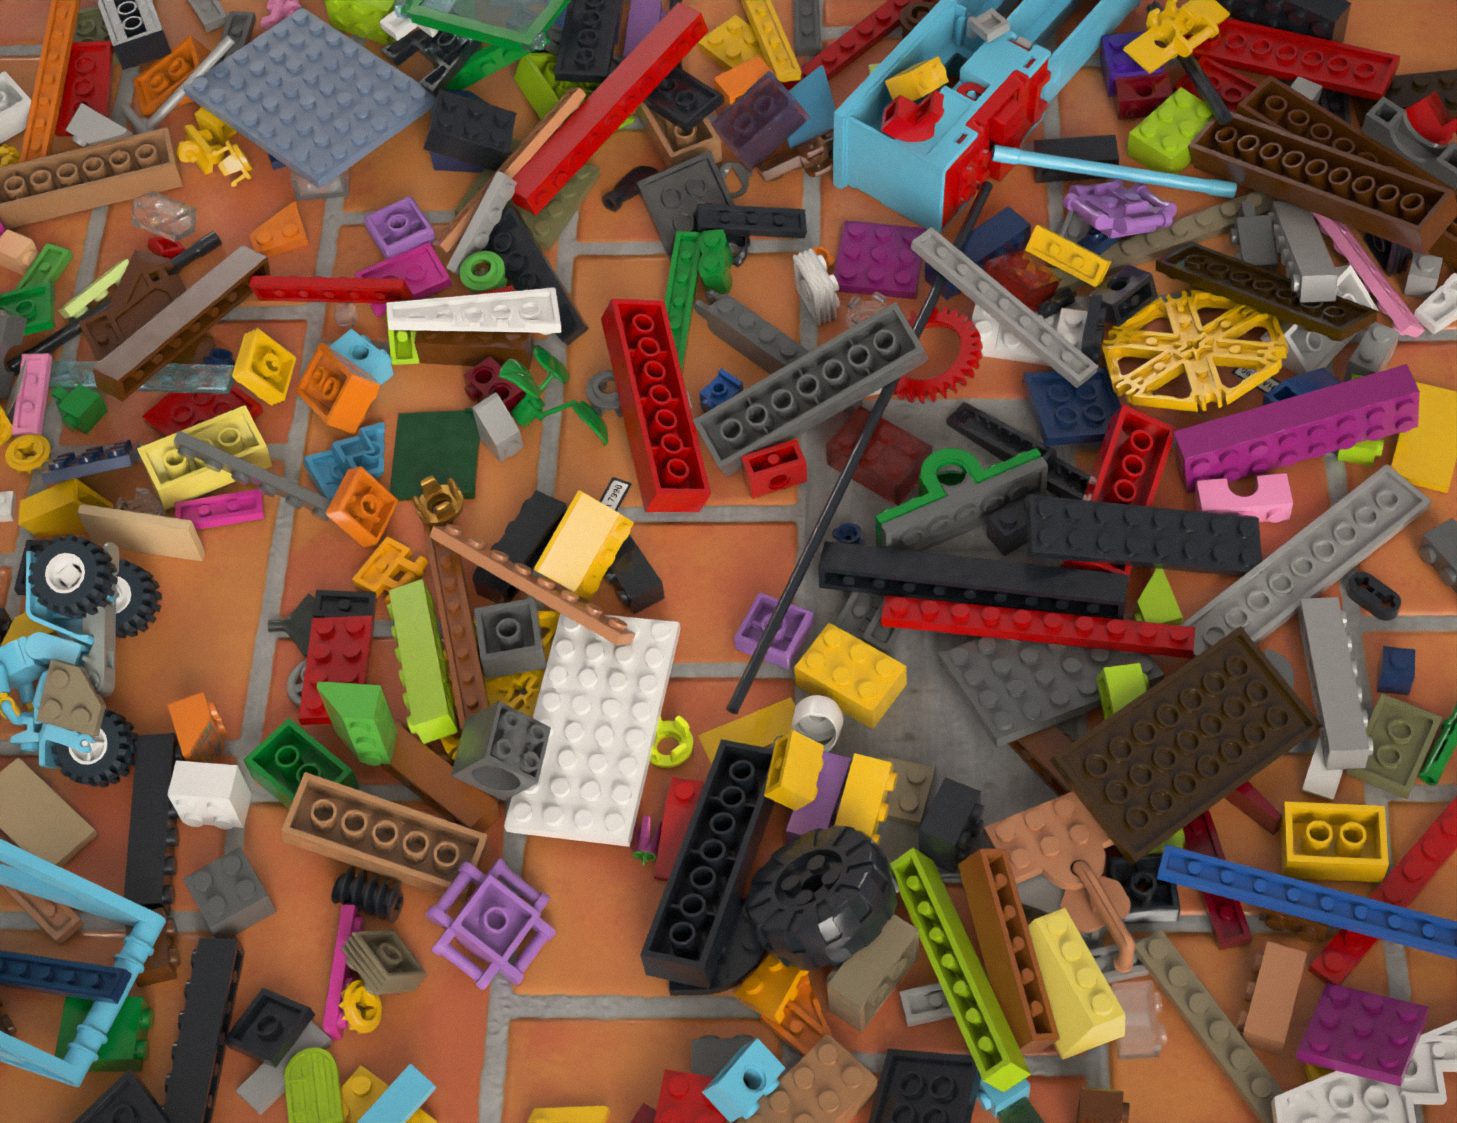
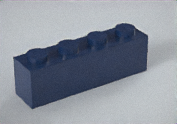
[925,206,1031,300]

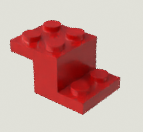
[1404,91,1457,145]

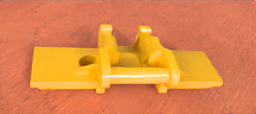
[1123,0,1230,74]

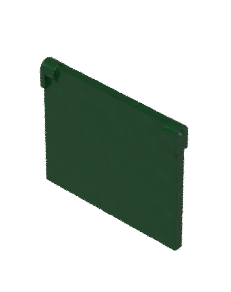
[390,408,480,501]

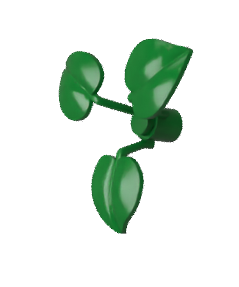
[498,345,608,447]

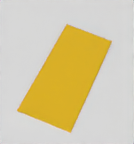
[698,697,797,764]

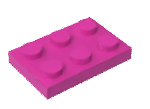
[354,242,452,318]

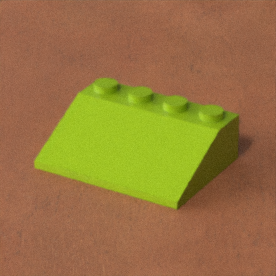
[513,53,635,136]

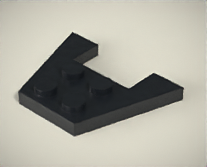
[380,12,482,98]

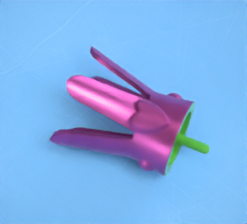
[632,815,663,866]

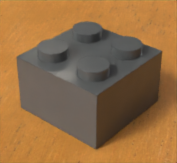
[474,598,547,679]
[183,847,276,939]

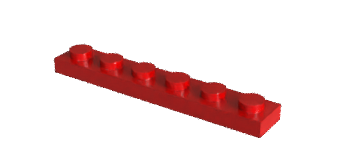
[249,275,413,304]

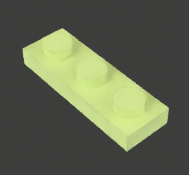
[58,259,129,319]

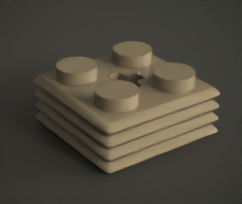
[341,929,427,996]

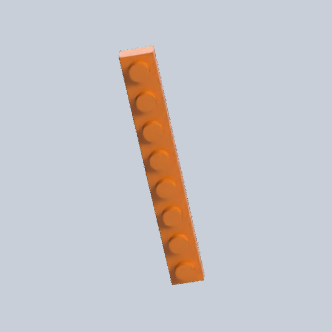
[19,0,81,163]

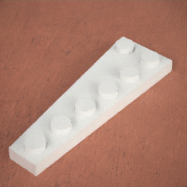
[386,288,561,335]

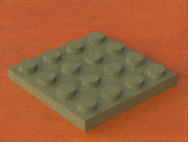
[454,138,601,251]

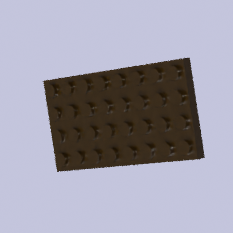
[1049,626,1322,866]

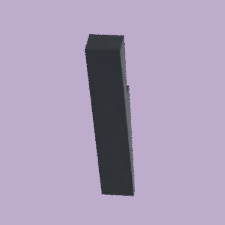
[946,402,1091,500]

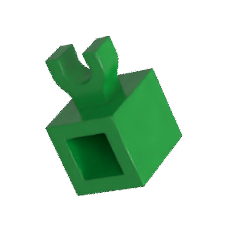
[51,384,108,435]

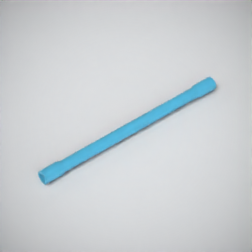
[991,144,1237,199]

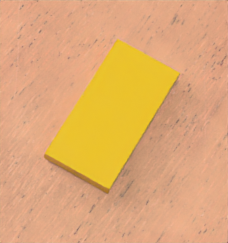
[1391,382,1457,493]

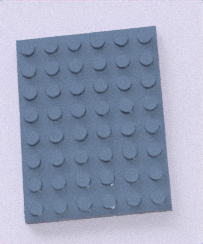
[183,7,436,189]

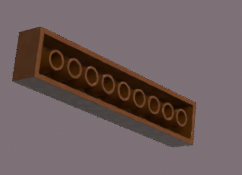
[1236,75,1457,270]
[1188,112,1457,254]

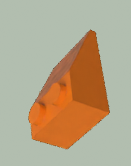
[133,35,215,116]
[295,342,380,435]

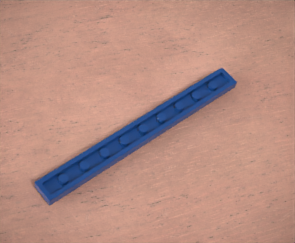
[1157,844,1457,959]

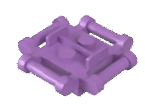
[1063,179,1177,238]
[425,858,556,991]

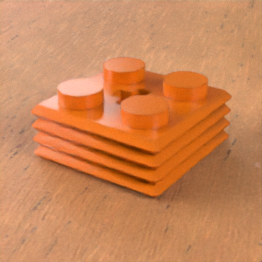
[326,466,399,548]

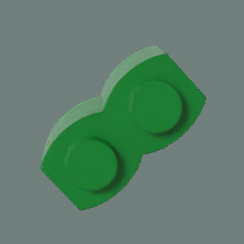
[698,229,733,295]

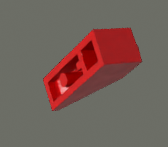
[654,777,704,881]

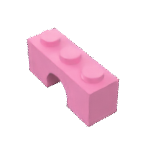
[1194,473,1293,523]

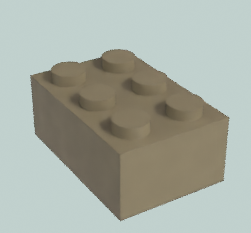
[826,914,919,1033]

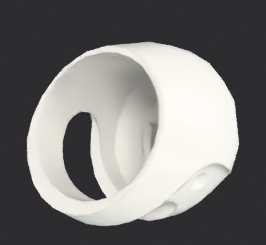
[791,694,844,752]

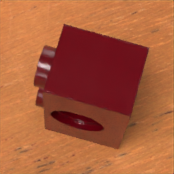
[1113,72,1173,120]

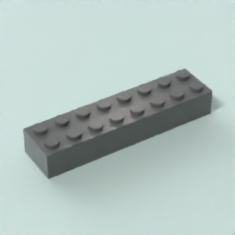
[693,302,929,477]

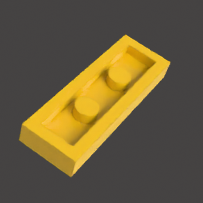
[1025,225,1111,287]

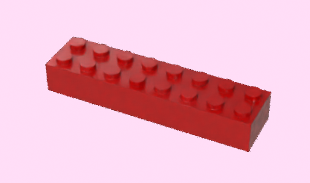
[601,298,711,512]

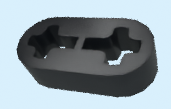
[1346,572,1401,621]

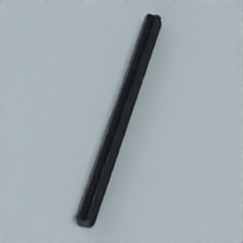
[1146,1,1233,126]

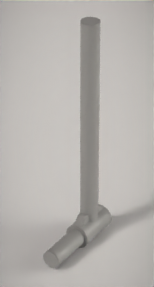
[121,35,235,134]

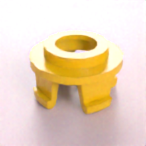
[211,140,253,187]

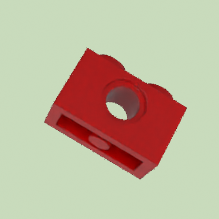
[741,439,808,499]

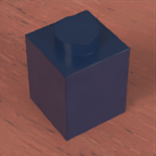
[1377,646,1416,695]

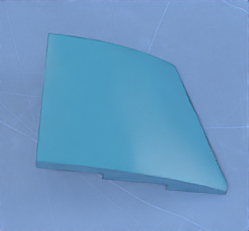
[776,66,836,148]
[303,422,385,500]

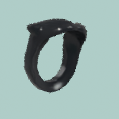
[726,235,751,267]

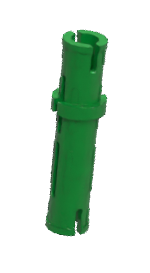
[1418,701,1457,786]

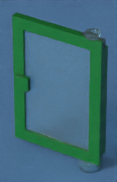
[394,0,571,53]

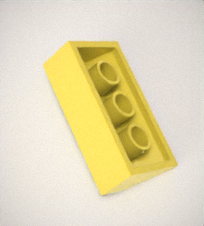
[137,405,272,511]
[1028,908,1126,1060]

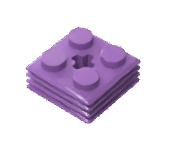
[363,196,435,260]
[734,592,814,669]

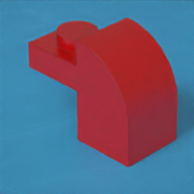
[881,90,944,142]

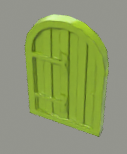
[284,1047,345,1123]

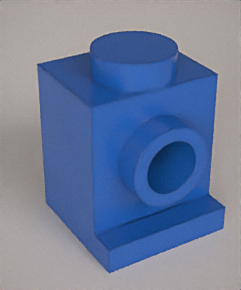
[699,368,744,413]

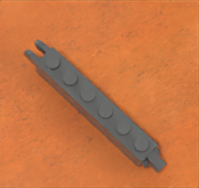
[693,289,863,418]

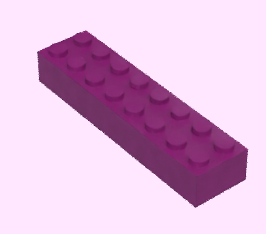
[1173,364,1420,494]

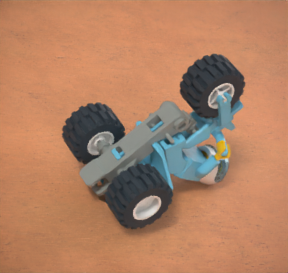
[0,535,162,787]

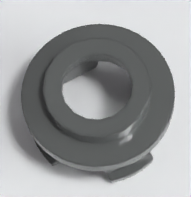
[586,370,623,417]

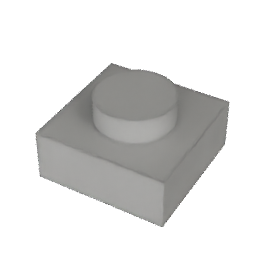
[971,8,1010,43]

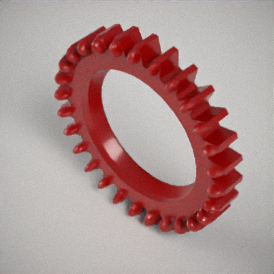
[892,306,983,404]

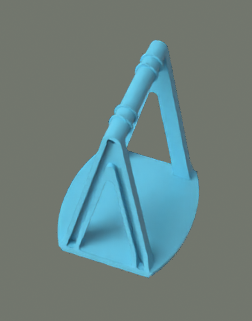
[0,839,166,1087]

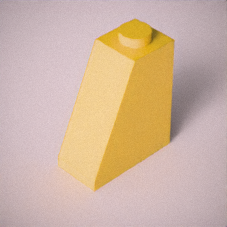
[18,478,113,538]

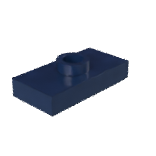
[1077,228,1122,255]

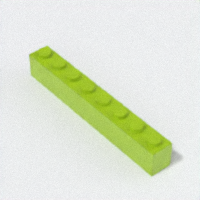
[890,847,1031,1093]

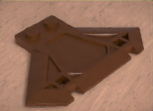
[78,250,215,373]

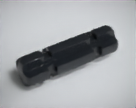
[1037,288,1077,319]

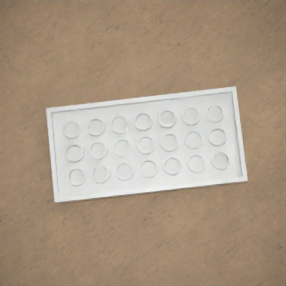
[504,613,681,847]

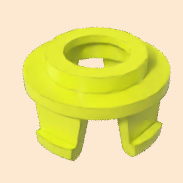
[650,716,694,768]

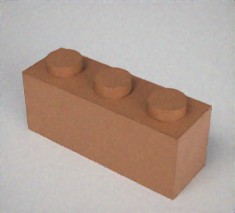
[1237,941,1307,1056]

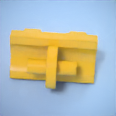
[176,124,225,174]

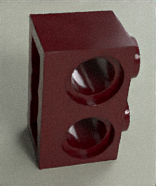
[463,356,526,417]

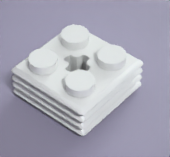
[793,248,840,326]

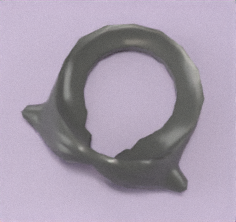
[718,162,753,199]

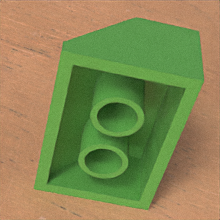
[317,681,398,766]

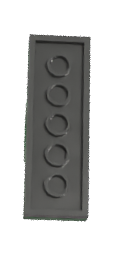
[875,448,1048,552]

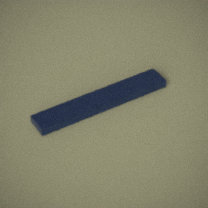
[0,950,132,1004]

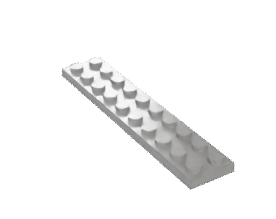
[1180,464,1432,659]

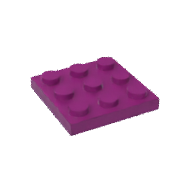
[834,221,927,299]
[1297,983,1429,1087]

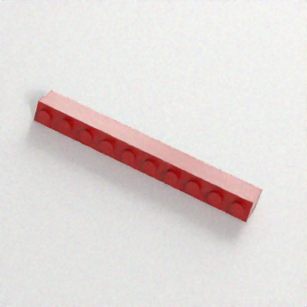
[511,2,709,216]

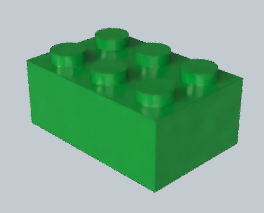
[243,718,360,810]

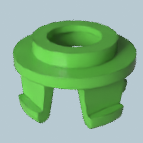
[460,251,508,294]

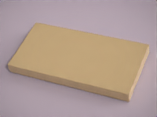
[77,504,206,562]
[0,757,98,867]

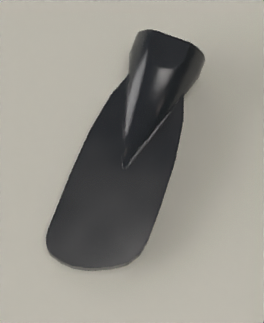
[602,166,659,212]

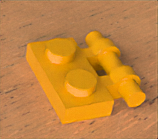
[352,536,429,604]

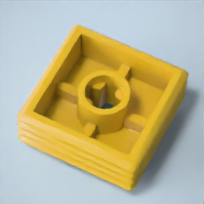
[232,328,297,406]

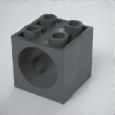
[451,701,551,801]

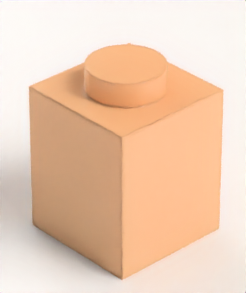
[0,229,39,276]

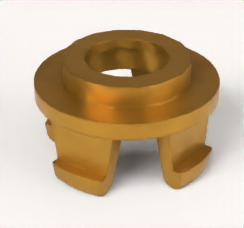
[413,476,464,526]

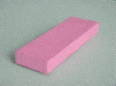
[11,353,52,437]

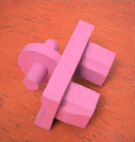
[260,0,302,31]

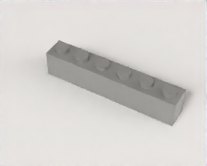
[1267,201,1338,302]
[1297,597,1373,770]

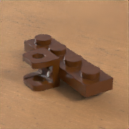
[755,127,834,182]

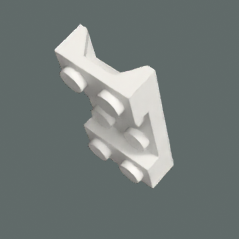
[972,304,1088,366]

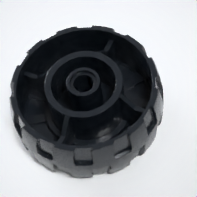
[745,826,899,971]

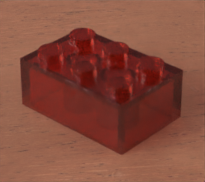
[826,406,932,506]

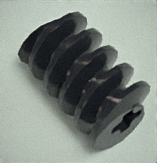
[331,866,404,923]

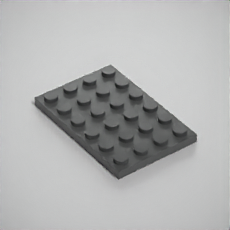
[938,637,1164,747]

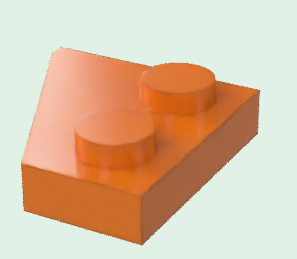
[249,201,309,257]
[760,974,833,1057]

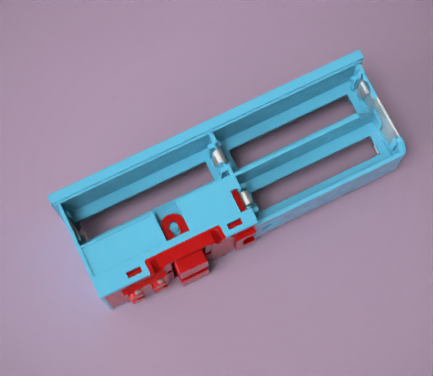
[833,0,1141,234]

